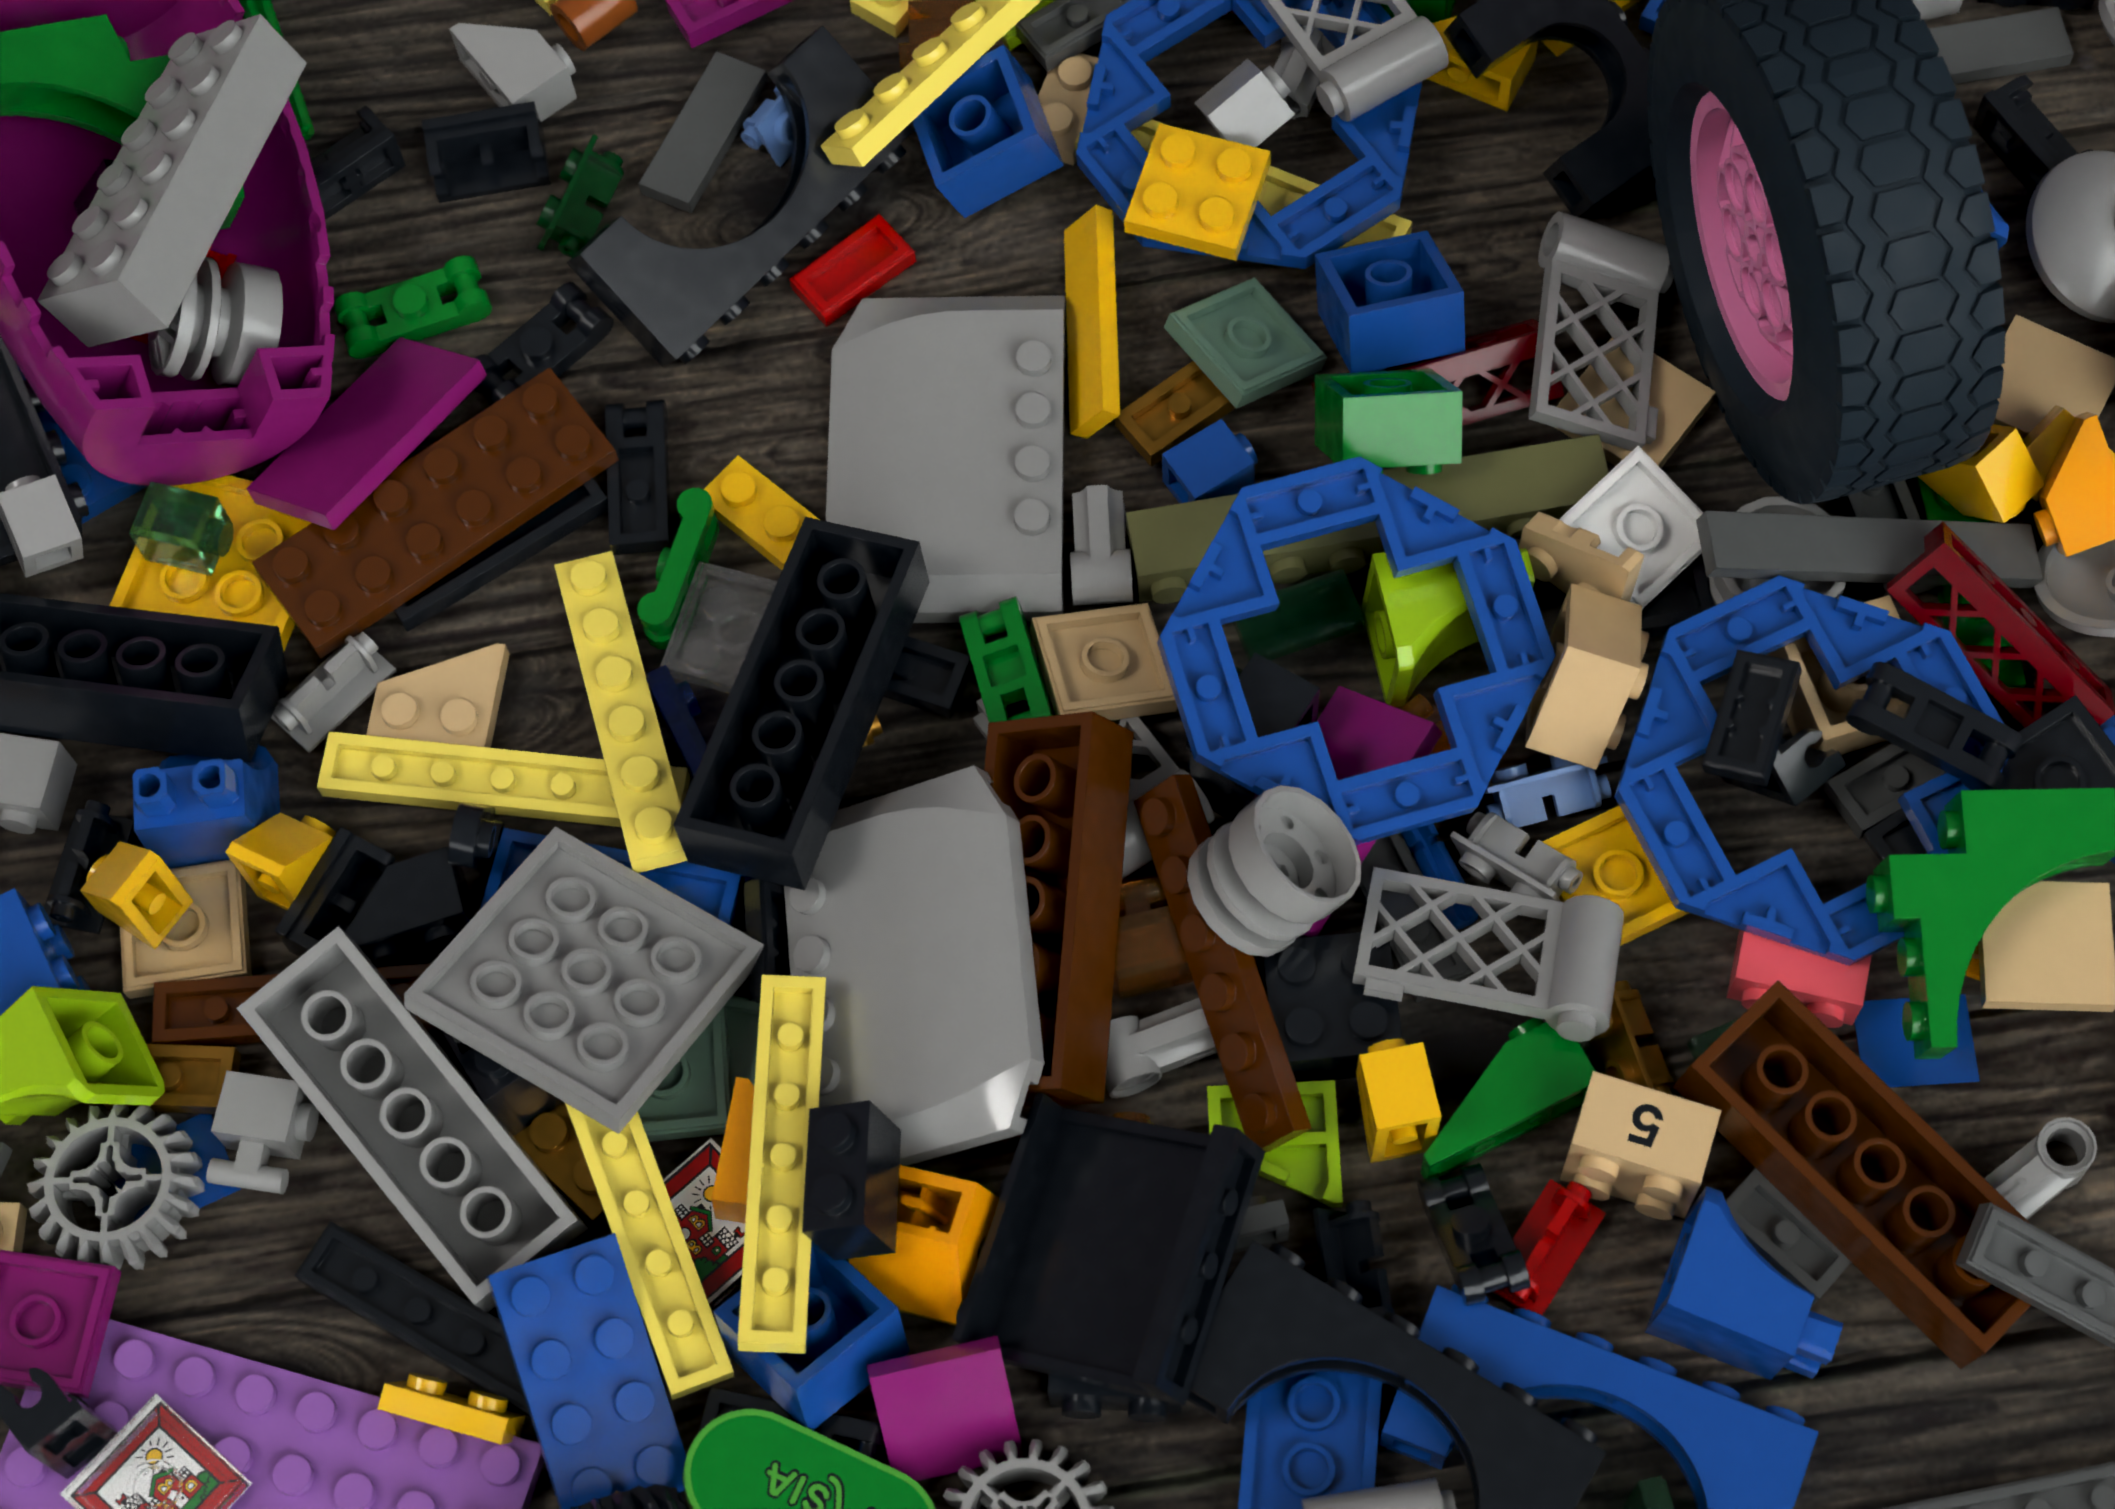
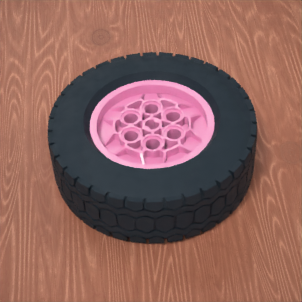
[1647,0,2005,504]

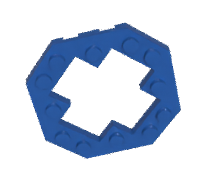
[1076,0,1423,269]
[1157,456,1556,845]
[1614,575,2008,966]

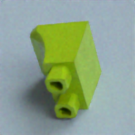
[1361,548,1535,707]
[0,986,165,1125]

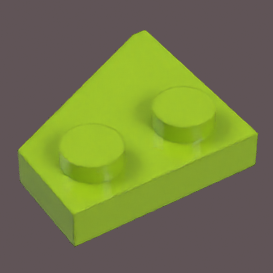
[1207,1080,1343,1208]

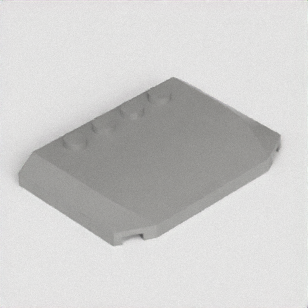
[826,295,1066,623]
[784,765,1045,1166]

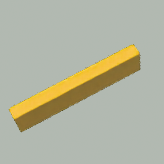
[1064,205,1120,439]

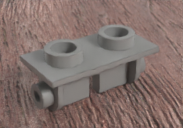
[271,632,397,753]
[1450,812,1583,901]

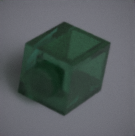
[129,481,234,576]

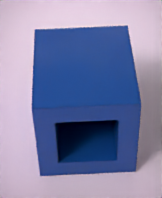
[1162,418,1258,503]

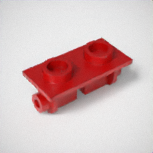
[1493,1179,1606,1316]

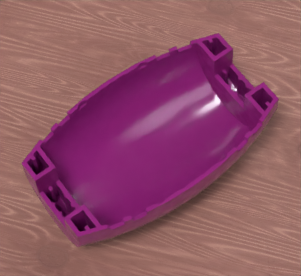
[0,0,335,486]

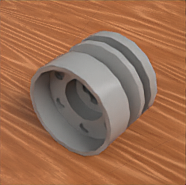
[148,257,283,388]
[1187,785,1361,957]

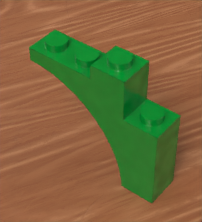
[0,14,245,230]
[1866,788,2115,1059]

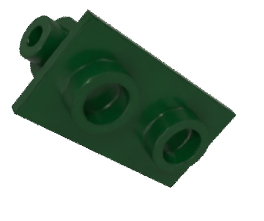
[536,134,624,257]

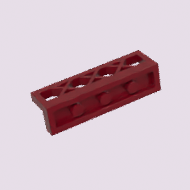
[1312,318,1565,426]
[1887,521,2115,727]

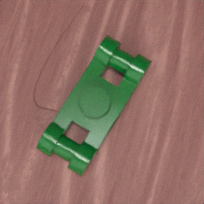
[333,255,492,359]
[637,487,720,649]
[959,596,1054,723]

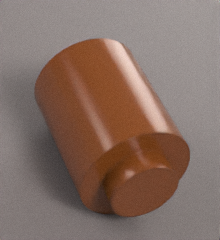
[550,0,638,51]

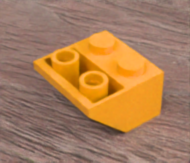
[849,1165,999,1326]

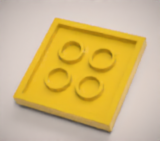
[109,475,311,652]

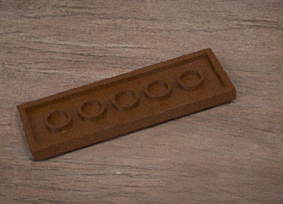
[252,367,619,659]

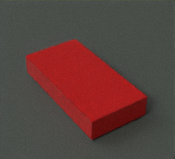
[789,214,916,327]

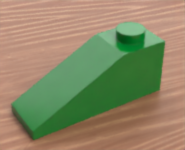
[1420,1018,1596,1179]

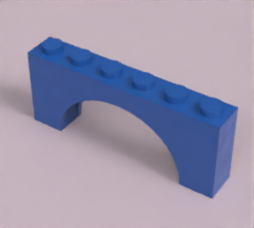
[1379,1284,1819,1509]

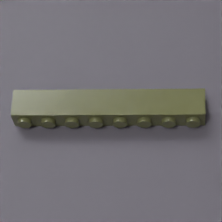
[1126,434,1609,604]

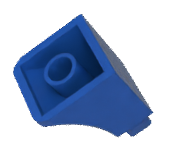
[132,745,280,869]
[1645,1186,1843,1380]

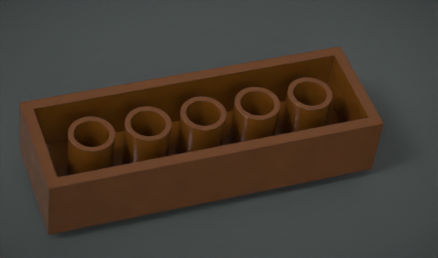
[984,711,1134,1106]
[1673,980,2032,1369]

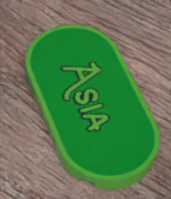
[682,1409,936,1509]

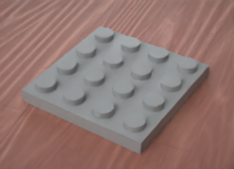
[404,826,764,1134]

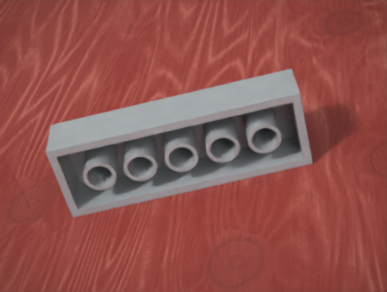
[37,14,307,347]
[237,926,589,1312]

